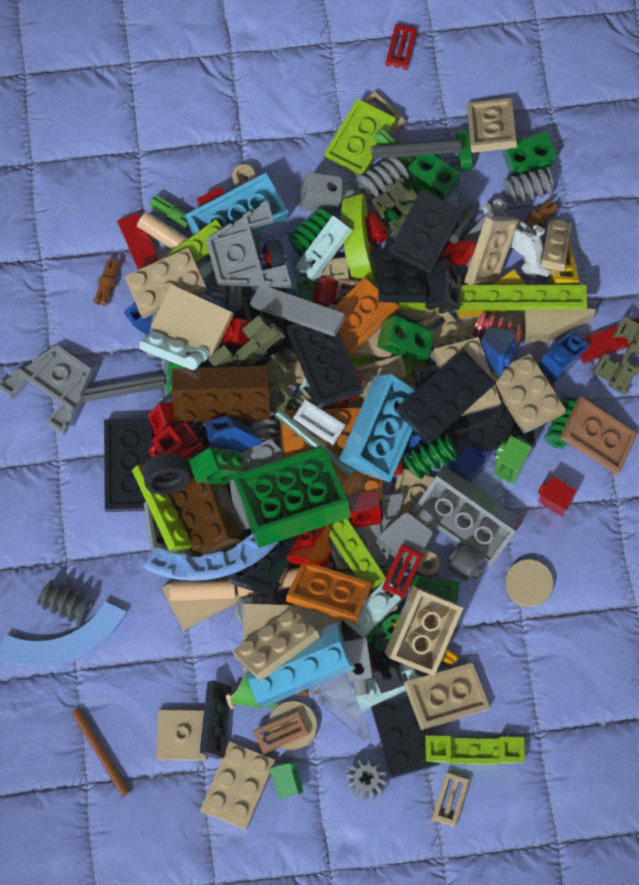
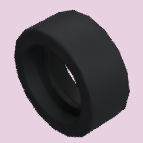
[143,453,191,495]

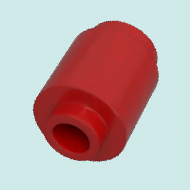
[365,210,389,244]
[312,278,337,308]

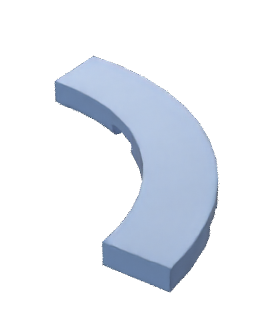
[144,534,278,581]
[0,601,127,667]

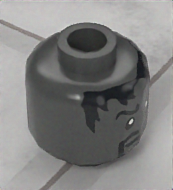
[447,546,485,582]

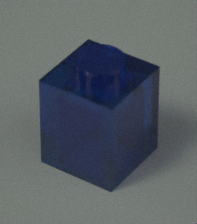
[448,446,486,483]

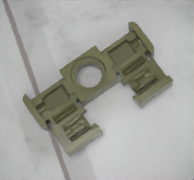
[371,178,417,236]
[208,315,285,367]
[591,316,639,395]
[260,353,317,412]

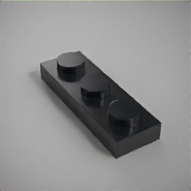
[199,680,232,759]

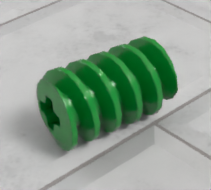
[288,209,332,257]
[544,396,577,449]
[403,432,457,479]

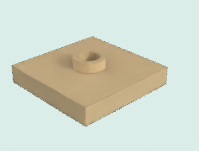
[156,710,206,761]

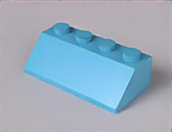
[185,173,289,261]
[339,374,416,482]
[247,622,355,707]

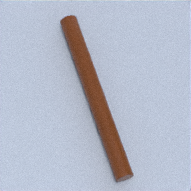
[72,709,130,797]

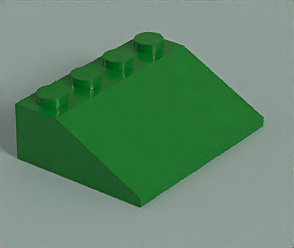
[232,446,350,548]

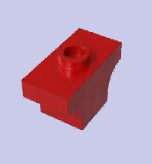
[148,422,201,457]
[287,525,332,567]

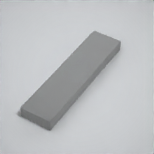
[250,287,345,337]

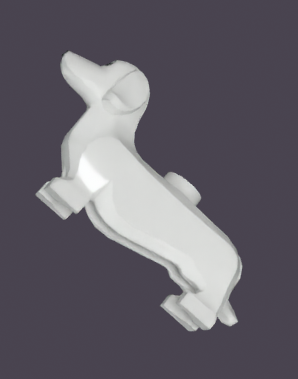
[482,198,551,278]

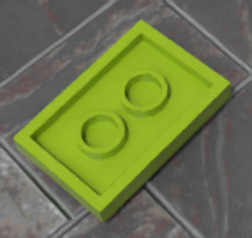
[323,99,397,176]

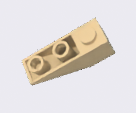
[523,307,596,343]

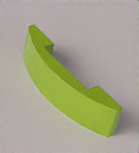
[341,194,377,283]
[425,736,525,765]

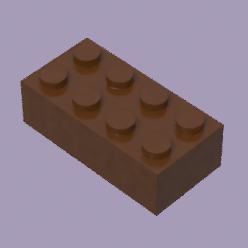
[171,366,270,422]
[163,452,245,557]

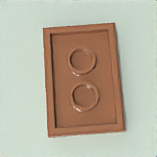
[560,397,637,474]

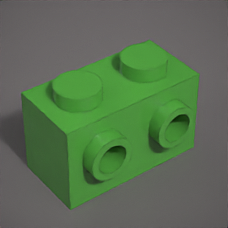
[493,436,532,485]

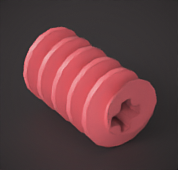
[472,310,524,347]

